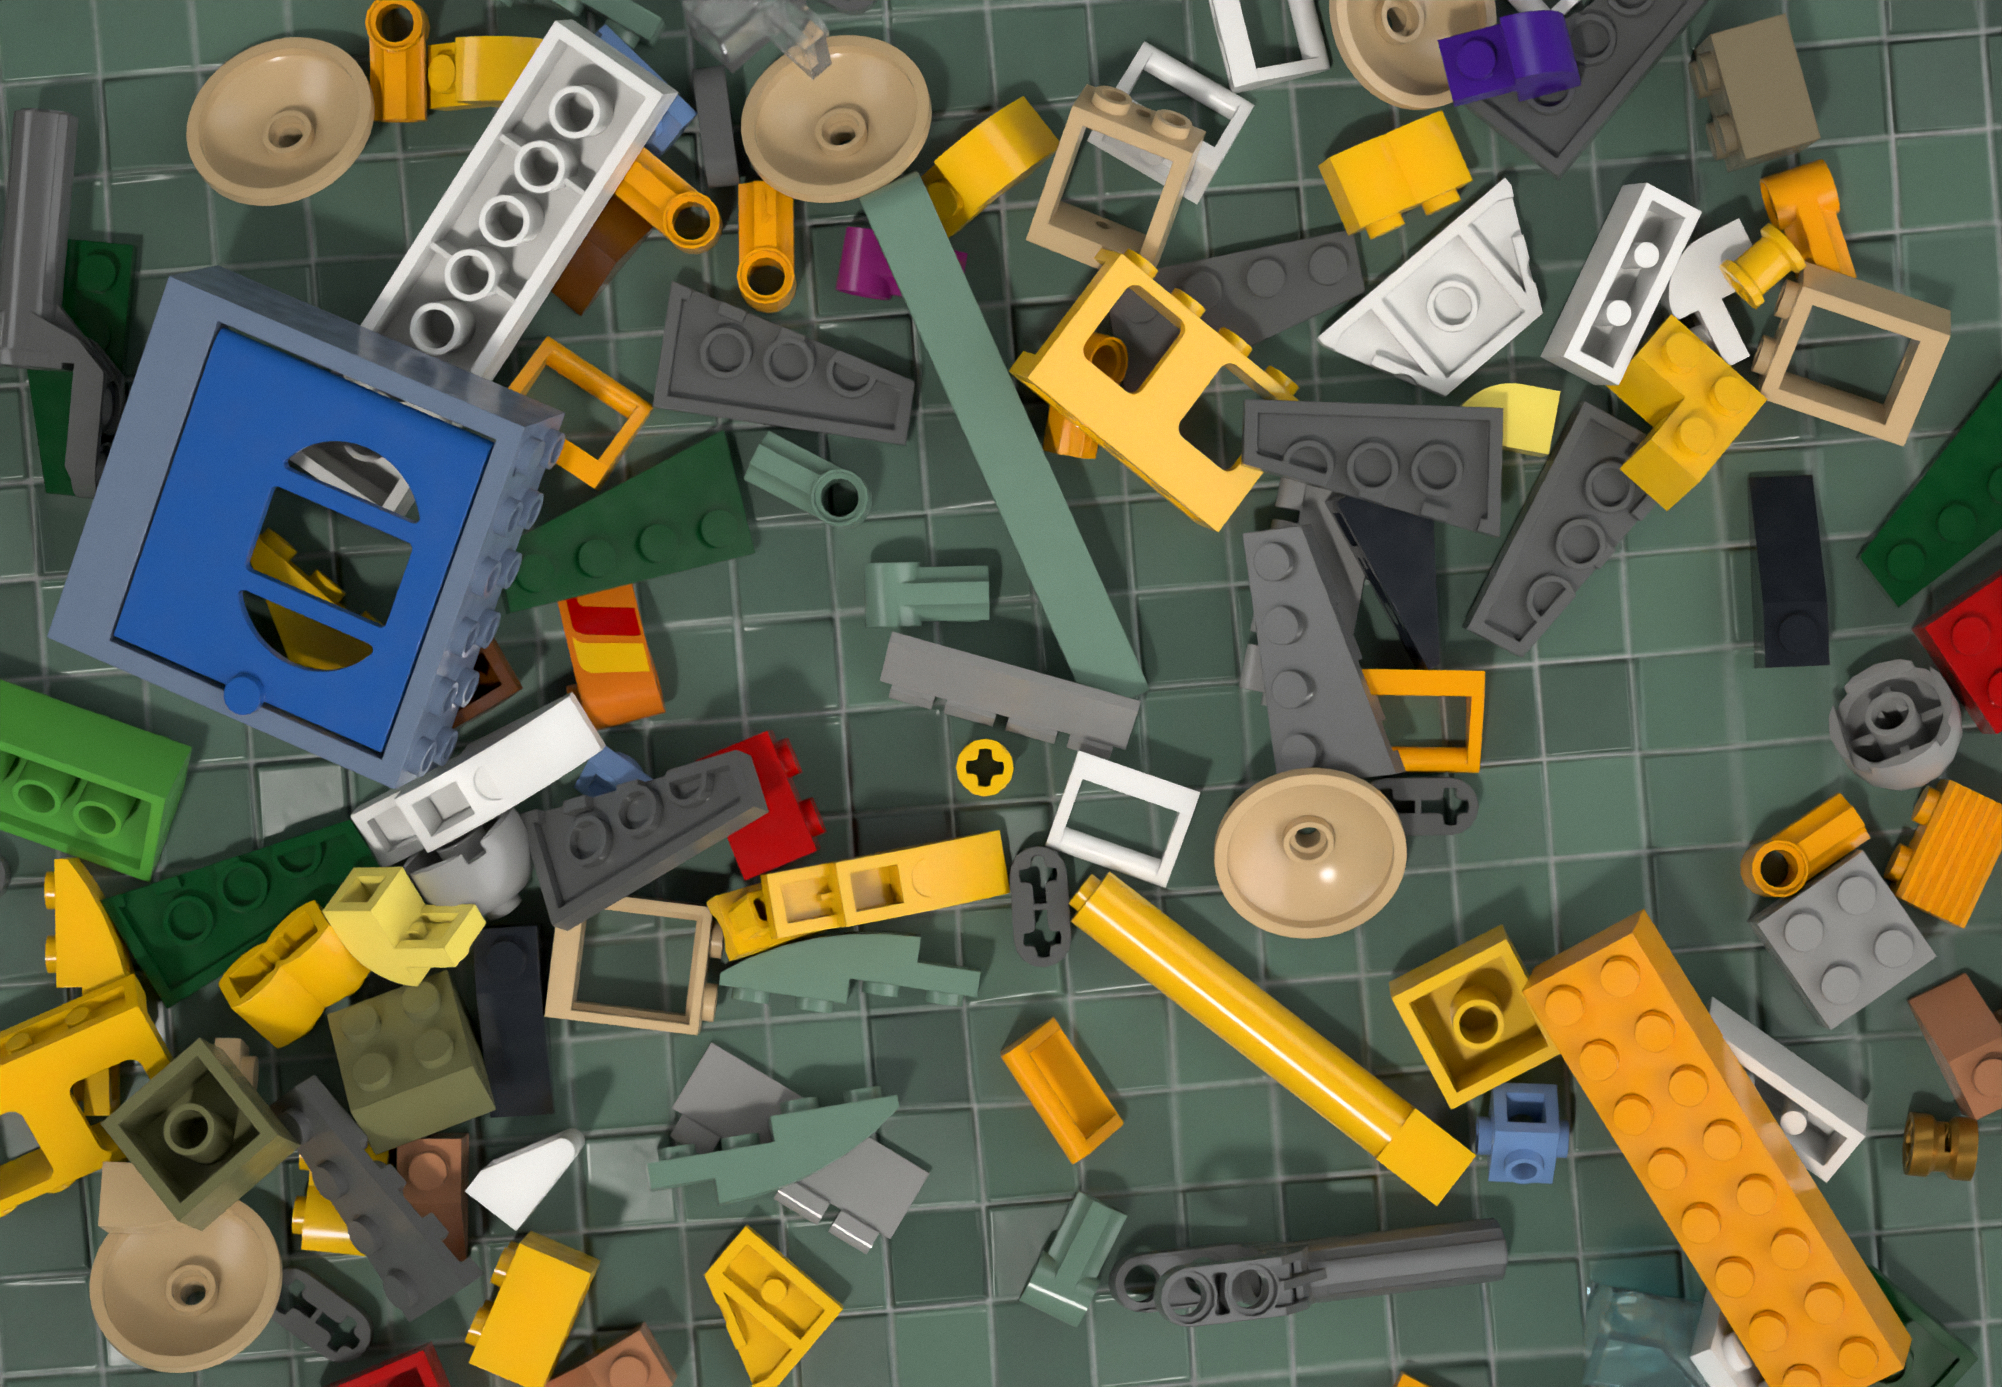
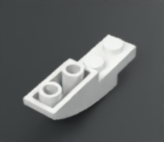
[350,692,606,867]

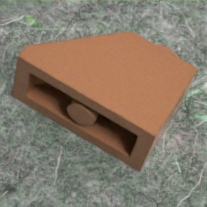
[1907,973,2002,1120]
[397,1133,469,1261]
[545,1321,678,1387]

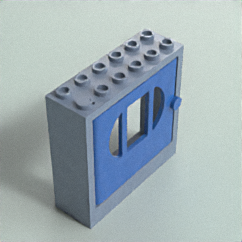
[47,265,565,789]

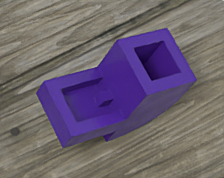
[1438,10,1581,107]

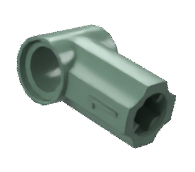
[744,431,873,530]
[864,562,990,628]
[1019,1190,1127,1329]

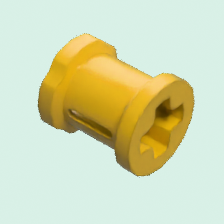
[1719,223,1806,309]
[956,739,1014,797]

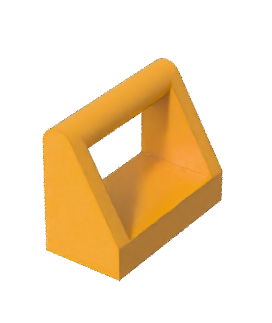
[508,336,654,491]
[1362,669,1485,773]
[1000,1016,1124,1164]

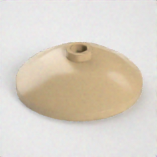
[1329,0,1497,110]
[741,35,932,203]
[186,37,375,206]
[1214,768,1407,939]
[90,1200,283,1373]

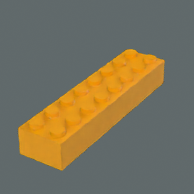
[1522,909,1912,1387]

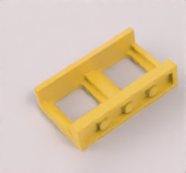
[1008,248,1299,532]
[0,973,174,1218]

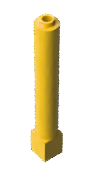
[1068,871,1476,1206]

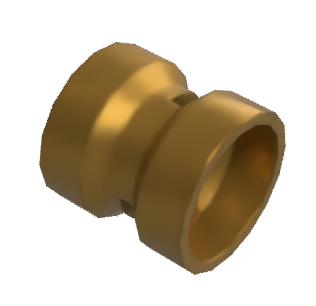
[1902,1112,1979,1181]

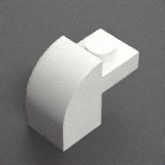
[1661,218,1752,366]

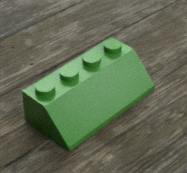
[0,679,192,883]

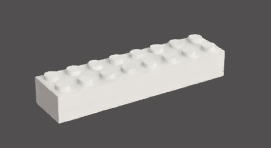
[290,19,679,516]

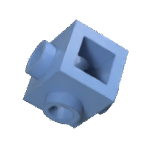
[1475,1083,1569,1184]

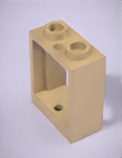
[1026,84,1206,270]
[1751,262,1951,447]
[544,895,725,1035]

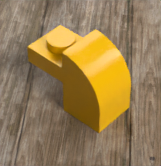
[427,36,543,111]
[921,96,1060,238]

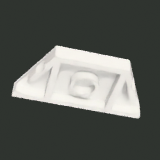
[1317,178,1543,398]

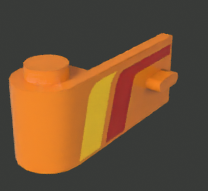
[558,584,666,731]

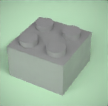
[1747,849,1937,1030]

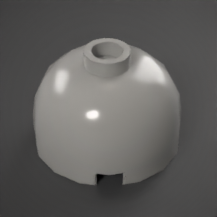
[1829,659,1963,791]
[404,806,534,920]

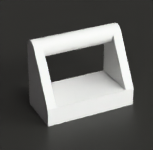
[1208,0,1331,94]
[1087,41,1255,204]
[1045,750,1200,888]
[465,1128,585,1231]

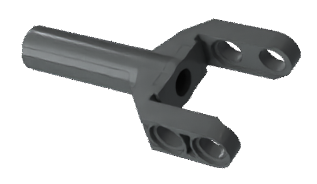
[0,108,125,499]
[1108,1217,1508,1327]

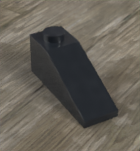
[1747,475,1830,668]
[1325,494,1440,670]
[473,923,555,1118]

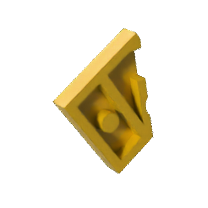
[704,1224,844,1387]

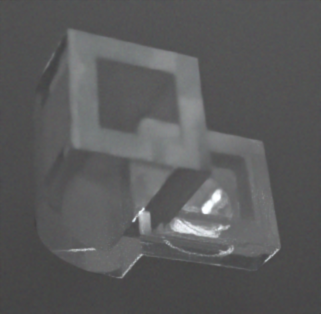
[682,0,832,80]

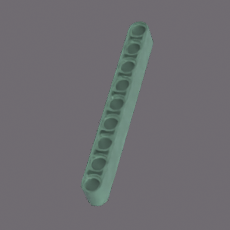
[859,170,1150,698]

